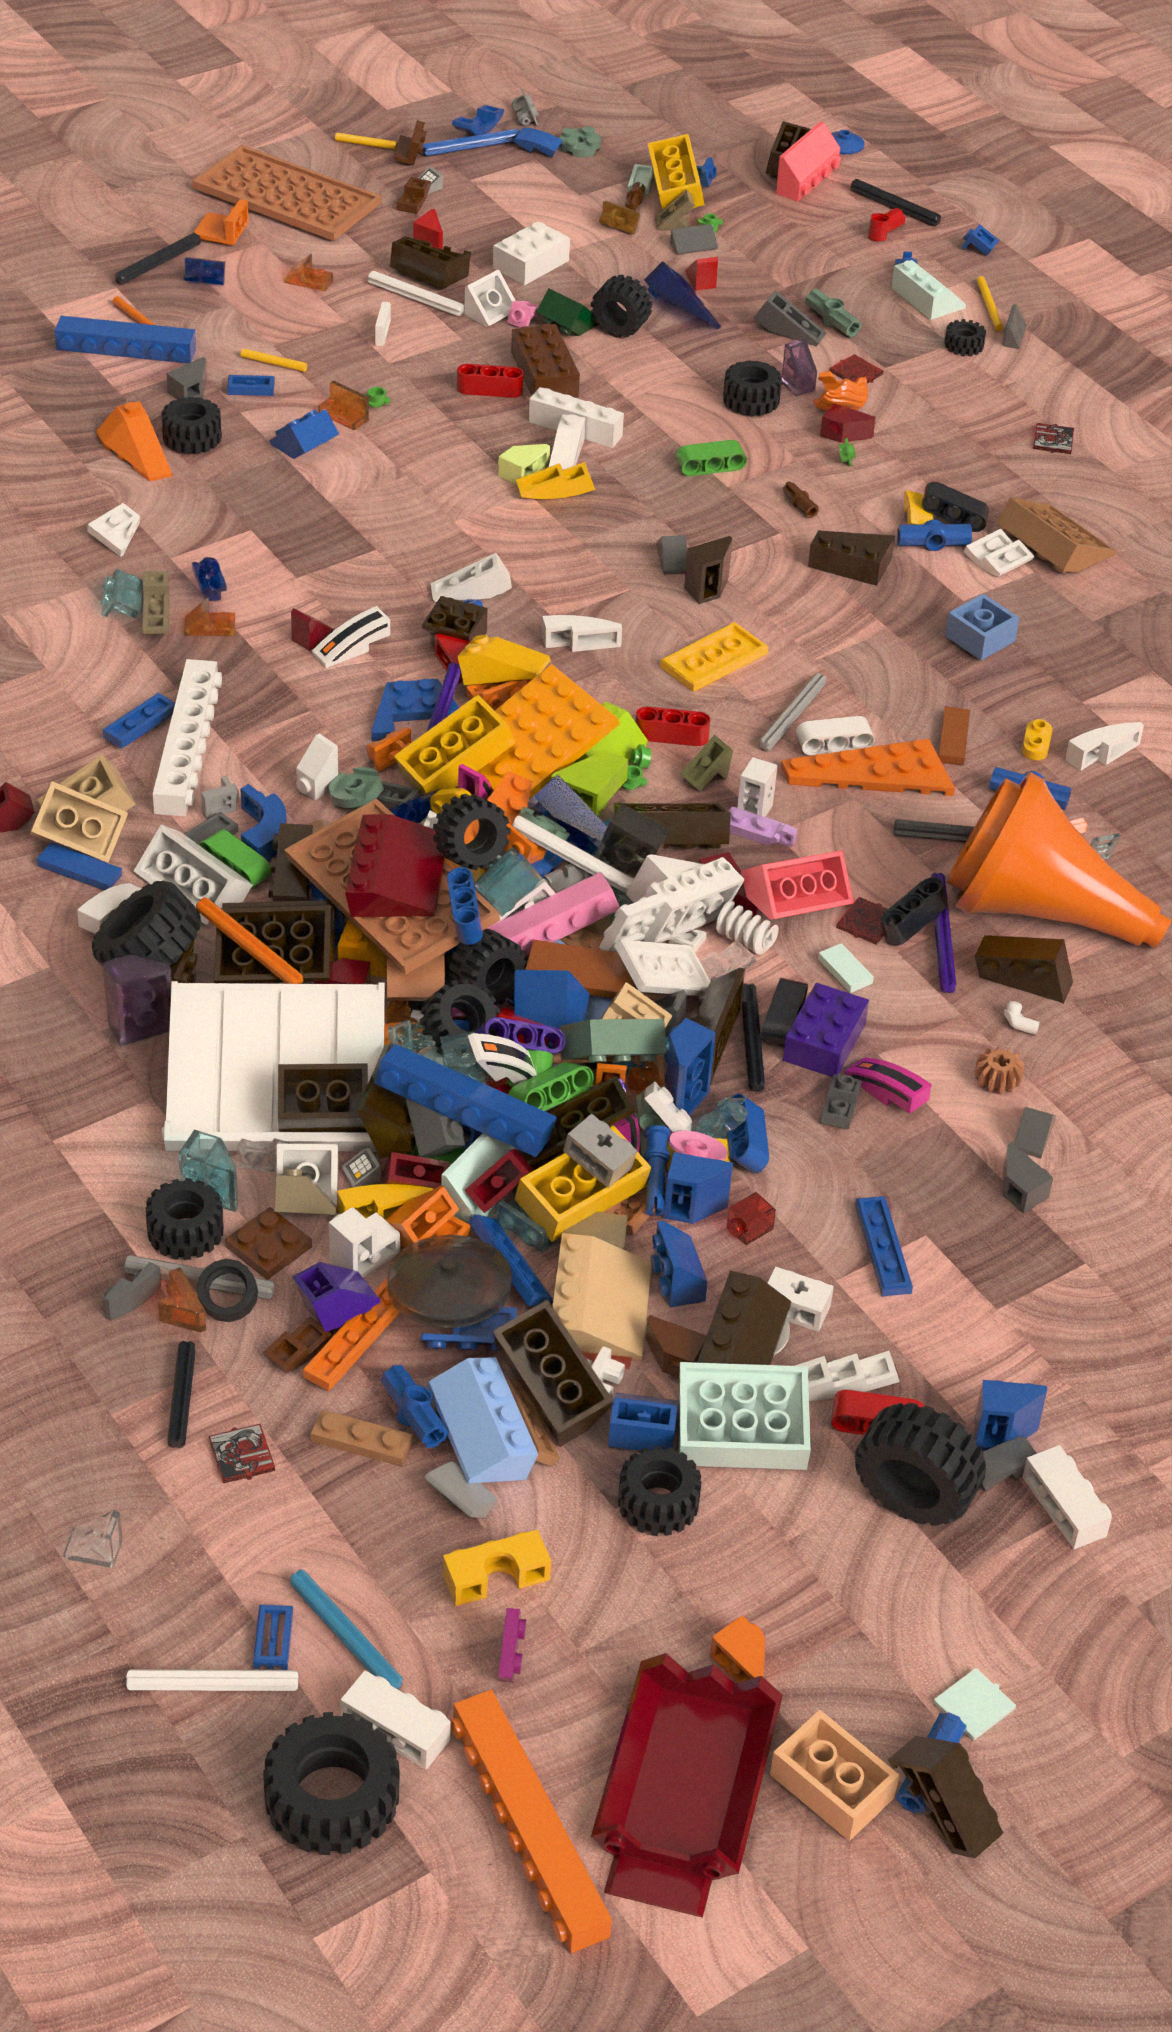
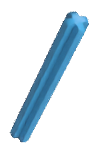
[290,1569,403,1689]

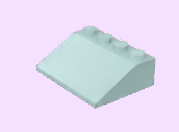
[678,1362,811,1470]

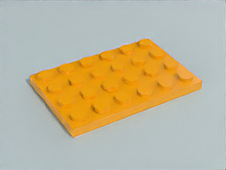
[477,664,620,800]

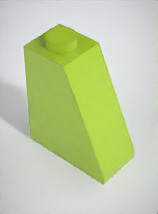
[550,750,628,815]

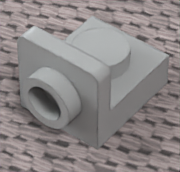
[201,776,239,819]

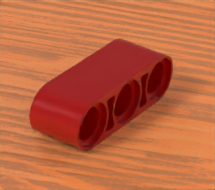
[457,364,523,398]
[635,706,711,746]
[831,1390,925,1435]

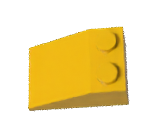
[458,635,551,685]

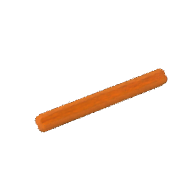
[196,897,304,984]

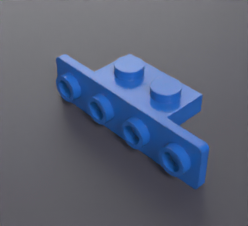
[421,1305,517,1351]

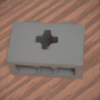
[563,1114,637,1188]

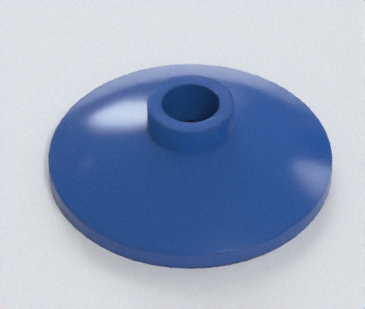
[831,130,865,154]

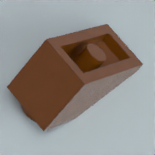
[645,1315,707,1378]

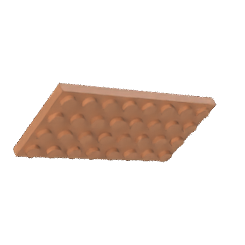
[192,145,382,241]
[284,798,500,975]

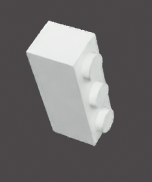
[1022,1445,1112,1549]
[341,1671,451,1770]

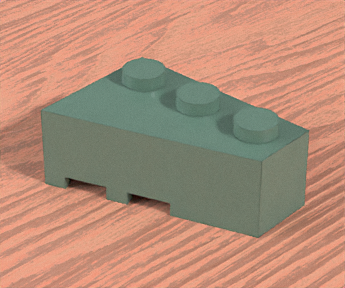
[559,1019,667,1063]

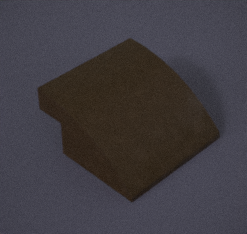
[214,900,336,984]

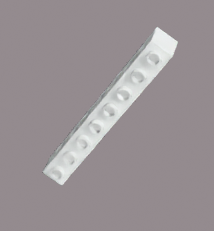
[153,659,222,816]

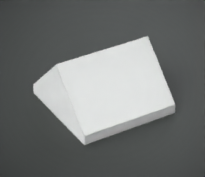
[464,270,516,327]
[277,1144,338,1205]

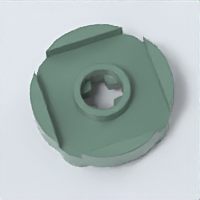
[560,126,601,157]
[329,767,384,809]
[517,807,570,841]

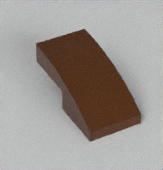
[397,177,431,214]
[263,1317,333,1373]

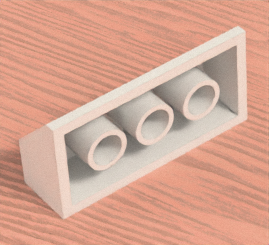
[134,825,253,926]

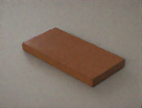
[526,940,639,999]

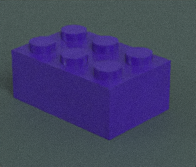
[783,982,869,1077]

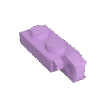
[729,807,797,847]

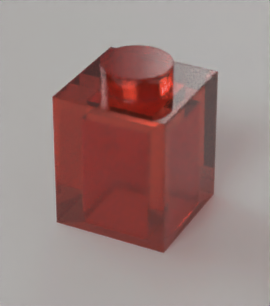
[726,1192,776,1246]

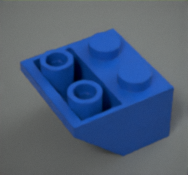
[269,409,339,459]
[664,1152,733,1224]
[650,1221,708,1308]
[975,1380,1047,1451]
[608,1392,679,1451]

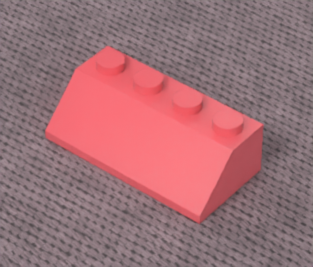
[776,121,841,201]
[741,850,854,920]

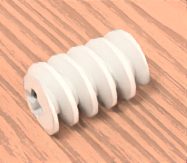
[716,900,779,955]

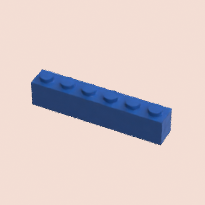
[55,315,196,364]
[374,1044,557,1157]

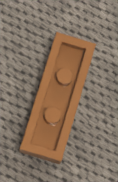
[506,1378,560,1466]
[310,1409,413,1467]

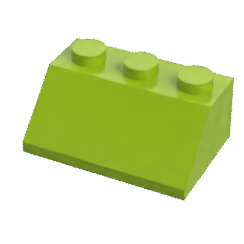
[572,701,648,765]

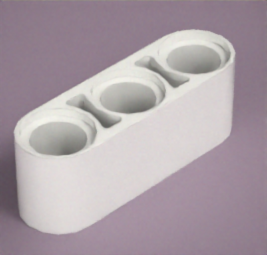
[796,716,875,756]

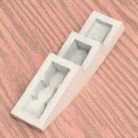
[795,1351,900,1401]

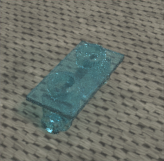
[691,1096,748,1139]

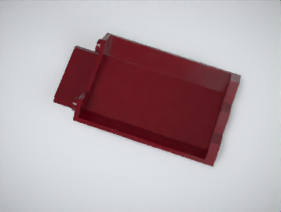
[591,1653,783,1918]

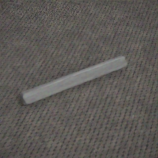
[758,673,826,751]
[124,1255,275,1299]

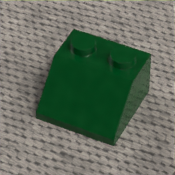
[536,288,599,336]

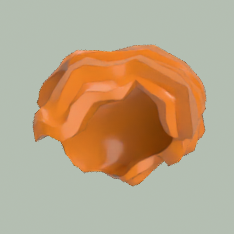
[813,371,869,411]

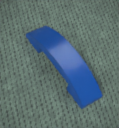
[452,105,504,135]

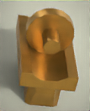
[599,201,640,234]

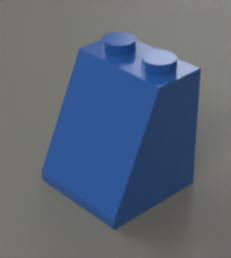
[515,970,590,1053]

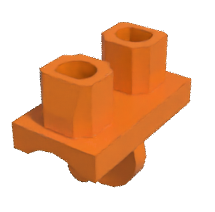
[366,727,412,771]

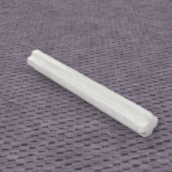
[368,271,464,316]
[512,816,634,893]
[126,1669,299,1691]

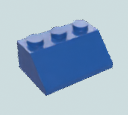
[664,1018,716,1116]

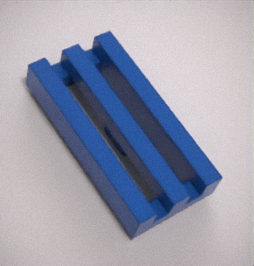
[227,375,275,396]
[253,1605,293,1670]

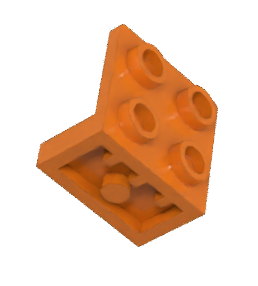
[193,199,249,245]

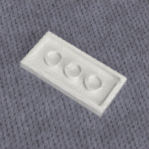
[614,940,710,996]

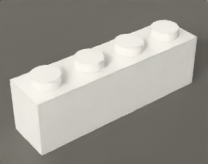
[529,387,624,448]

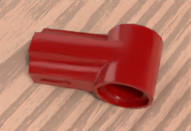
[868,208,906,241]

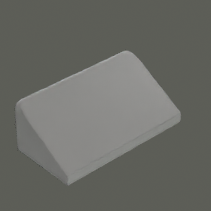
[425,1462,497,1518]

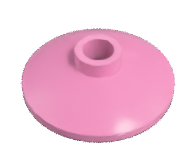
[669,1131,727,1161]

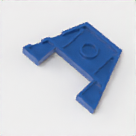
[371,679,460,741]

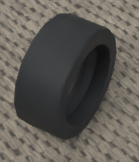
[196,1259,258,1322]

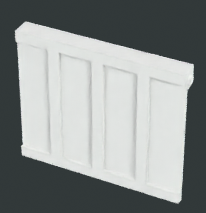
[162,981,385,1152]

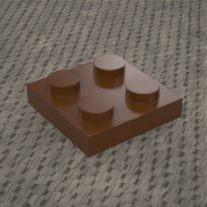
[225,1207,312,1280]

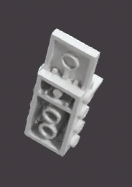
[599,854,745,952]

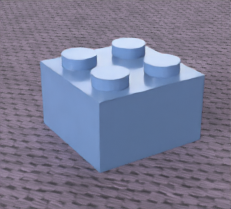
[945,594,1019,660]

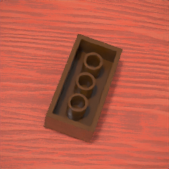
[511,324,580,398]

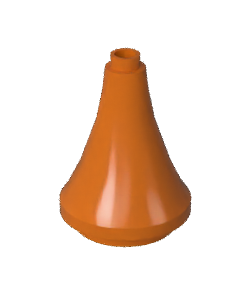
[947,772,1171,948]

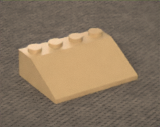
[553,1233,651,1361]

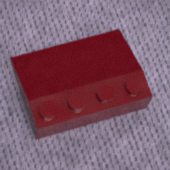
[345,814,446,917]

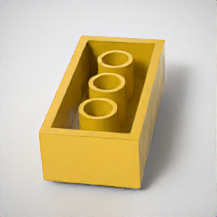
[647,134,705,210]
[394,695,515,803]
[515,1125,651,1242]

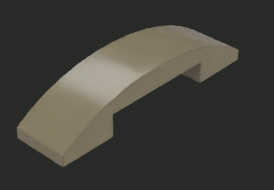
[143,571,169,634]

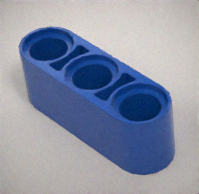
[447,867,483,945]
[725,1093,769,1174]

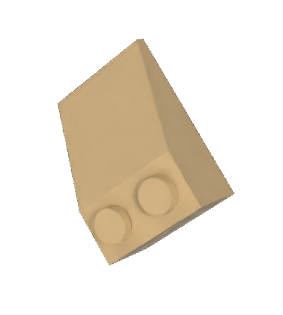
[37,754,135,812]
[29,781,128,863]

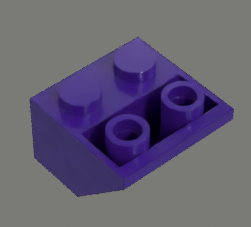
[292,1262,381,1332]

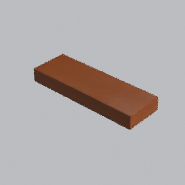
[939,706,970,765]

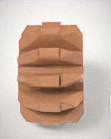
[975,1046,1024,1094]

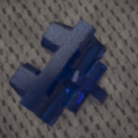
[184,257,225,285]
[192,557,227,602]

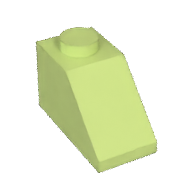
[498,444,550,485]

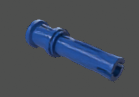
[643,1125,671,1216]

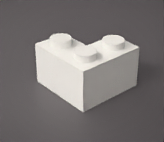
[329,1207,400,1277]

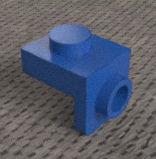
[696,157,717,187]

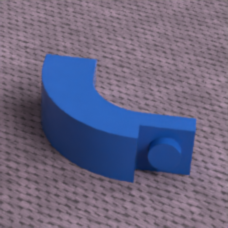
[240,784,287,863]

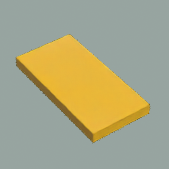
[660,622,769,692]

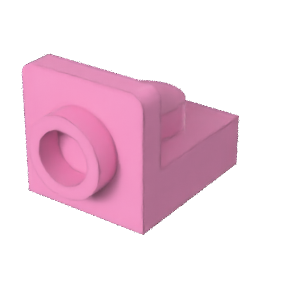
[507,301,540,328]

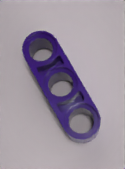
[476,1017,566,1056]

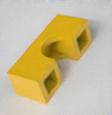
[443,1529,551,1607]

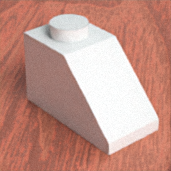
[296,734,338,801]

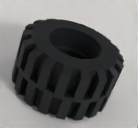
[591,275,653,338]
[723,360,782,416]
[161,397,222,454]
[433,794,511,870]
[449,929,526,1005]
[420,979,500,1057]
[145,1178,224,1260]
[618,1446,702,1536]

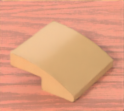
[601,982,672,1066]

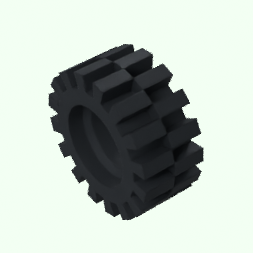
[944,319,986,357]

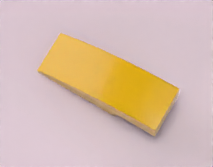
[516,462,595,499]
[337,1184,433,1220]

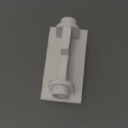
[512,88,539,126]
[542,863,591,893]

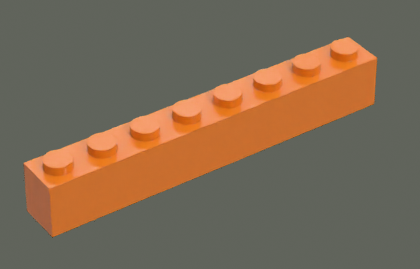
[450,1689,612,1954]

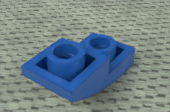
[514,128,563,157]

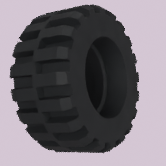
[92,880,201,987]
[854,1403,986,1526]
[263,1712,400,1855]

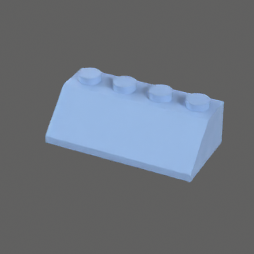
[427,1357,538,1484]

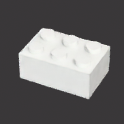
[493,221,570,285]

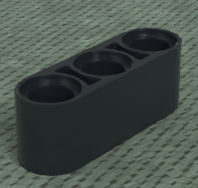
[922,482,989,532]
[881,877,947,946]
[761,977,808,1045]

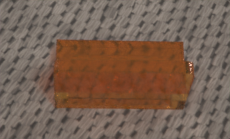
[318,381,369,430]

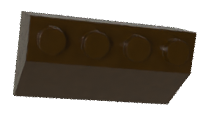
[614,803,731,849]
[691,967,745,1086]
[357,1044,416,1159]
[520,1076,638,1170]
[697,1270,791,1365]
[493,1300,614,1447]

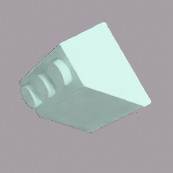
[891,260,966,320]
[441,1133,522,1230]

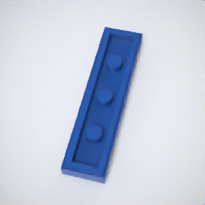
[855,1196,913,1297]
[469,1214,553,1307]

